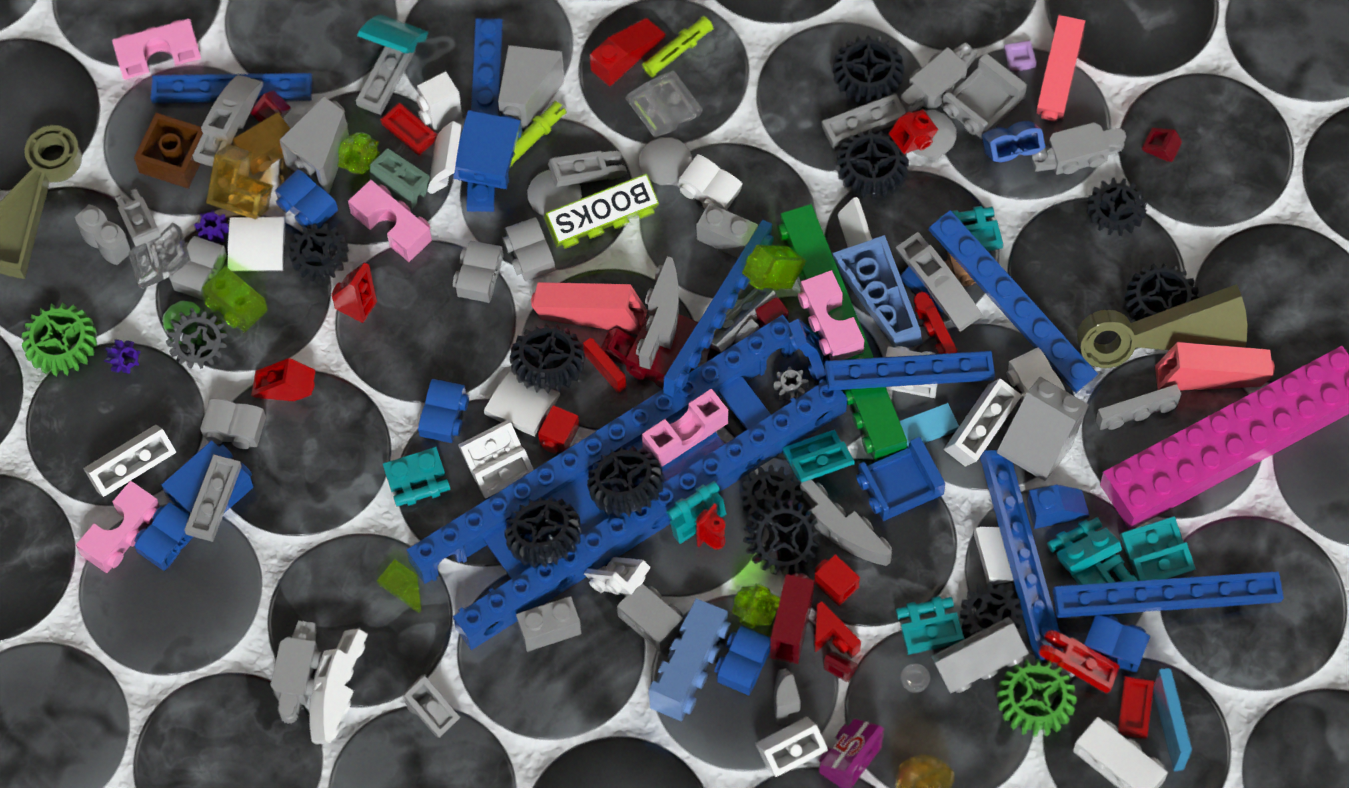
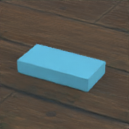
[900,403,959,449]

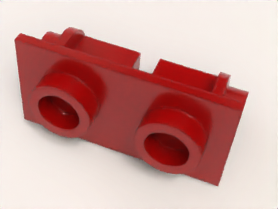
[696,504,725,550]

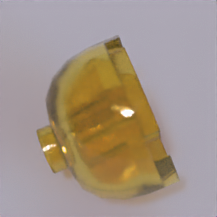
[895,754,954,788]

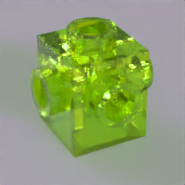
[337,132,380,174]
[731,584,780,628]

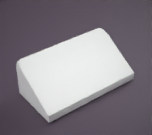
[838,197,872,248]
[974,527,1014,585]

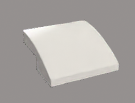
[428,121,462,194]
[228,217,285,271]
[484,371,560,437]
[458,420,534,499]

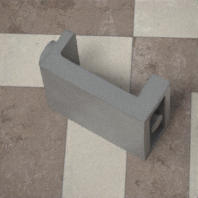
[942,53,1027,138]

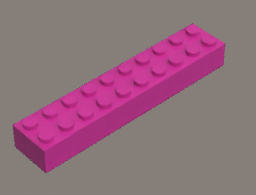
[1100,346,1349,530]

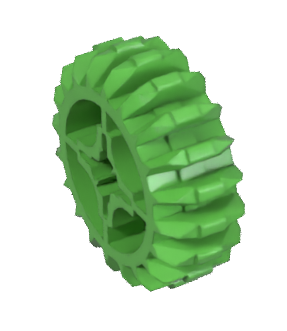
[22,302,97,377]
[997,658,1077,737]

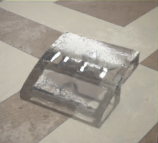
[626,71,703,137]
[128,222,191,288]

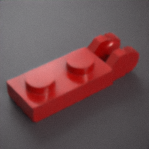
[914,292,958,354]
[1039,630,1120,693]

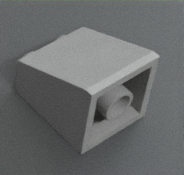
[498,46,564,131]
[280,96,350,194]
[997,377,1089,481]

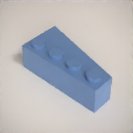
[833,235,923,348]
[649,598,731,721]

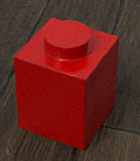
[538,405,579,453]
[814,555,860,606]

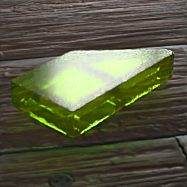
[377,559,422,613]

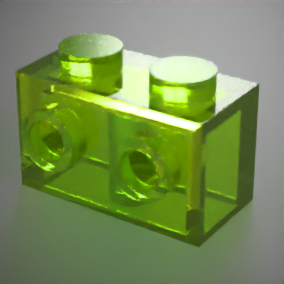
[742,245,806,290]
[202,266,268,332]

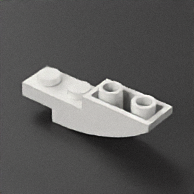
[310,629,368,744]

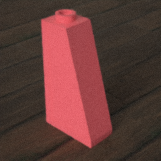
[1037,15,1085,121]
[531,282,647,335]
[1155,342,1275,391]

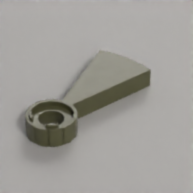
[0,125,82,279]
[1077,284,1247,369]

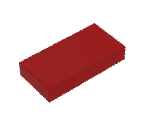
[381,102,437,156]
[583,337,626,394]
[1118,676,1154,739]

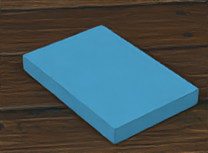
[1153,668,1192,771]

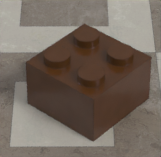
[134,113,203,189]

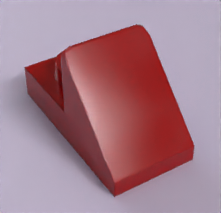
[815,601,861,658]

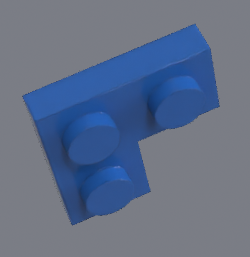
[788,319,828,381]

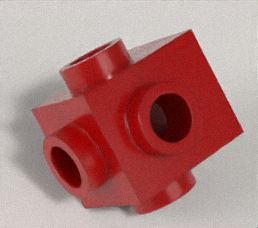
[889,109,939,154]

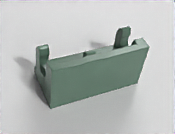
[369,148,430,211]

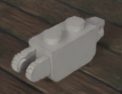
[901,43,977,113]
[1031,123,1126,175]
[271,621,322,724]

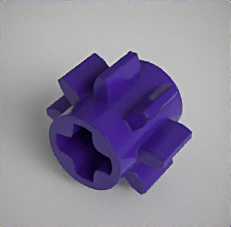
[195,210,229,243]
[104,339,141,374]

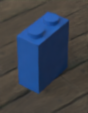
[162,440,253,516]

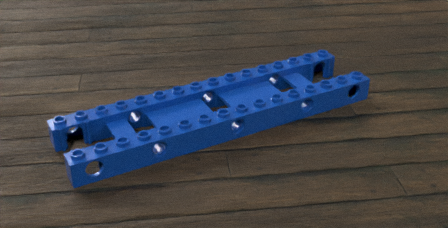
[407,315,847,650]

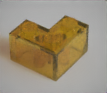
[206,144,273,219]

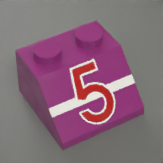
[818,719,884,788]

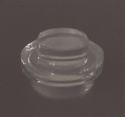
[901,664,930,693]

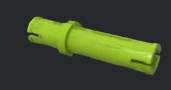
[642,16,713,77]
[510,101,567,167]

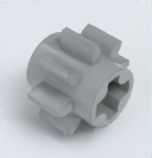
[774,367,808,400]

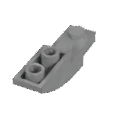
[193,75,263,168]
[896,232,983,332]
[636,256,679,369]
[800,480,892,566]

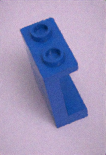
[453,110,522,189]
[856,437,946,521]

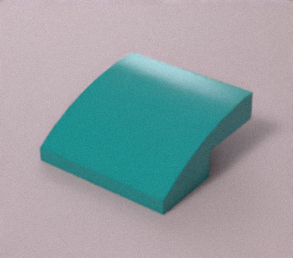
[357,14,428,54]
[782,429,855,483]
[1119,516,1196,581]

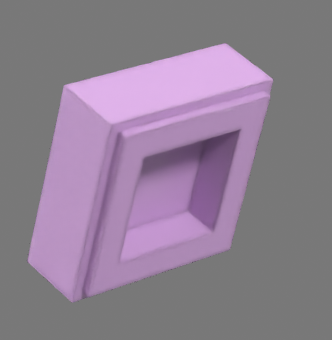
[1004,41,1036,72]

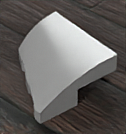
[773,668,800,726]

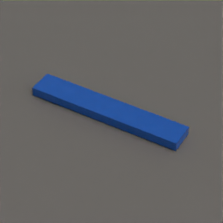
[151,73,313,103]
[825,351,995,391]

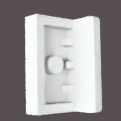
[584,557,651,595]

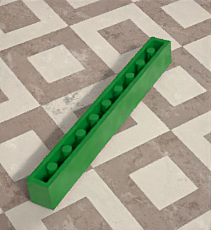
[777,204,907,462]

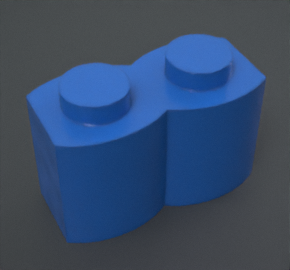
[982,121,1045,162]
[275,169,338,229]
[418,379,469,443]
[134,502,193,571]
[1084,614,1150,673]
[715,626,771,696]

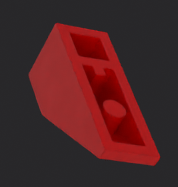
[590,18,665,86]
[332,262,377,323]

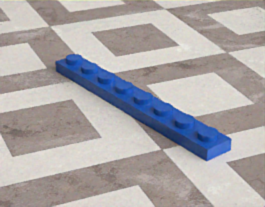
[467,19,503,212]
[929,210,1098,394]
[663,220,774,397]
[980,450,1063,664]
[1053,572,1284,618]

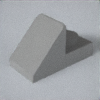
[402,675,460,738]

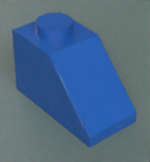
[1027,485,1089,529]

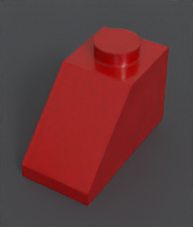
[251,358,316,401]

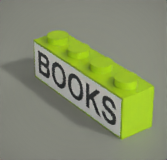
[544,174,659,249]

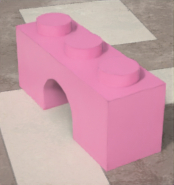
[112,19,201,80]
[348,180,432,262]
[798,270,864,360]
[642,389,728,467]
[76,481,160,574]

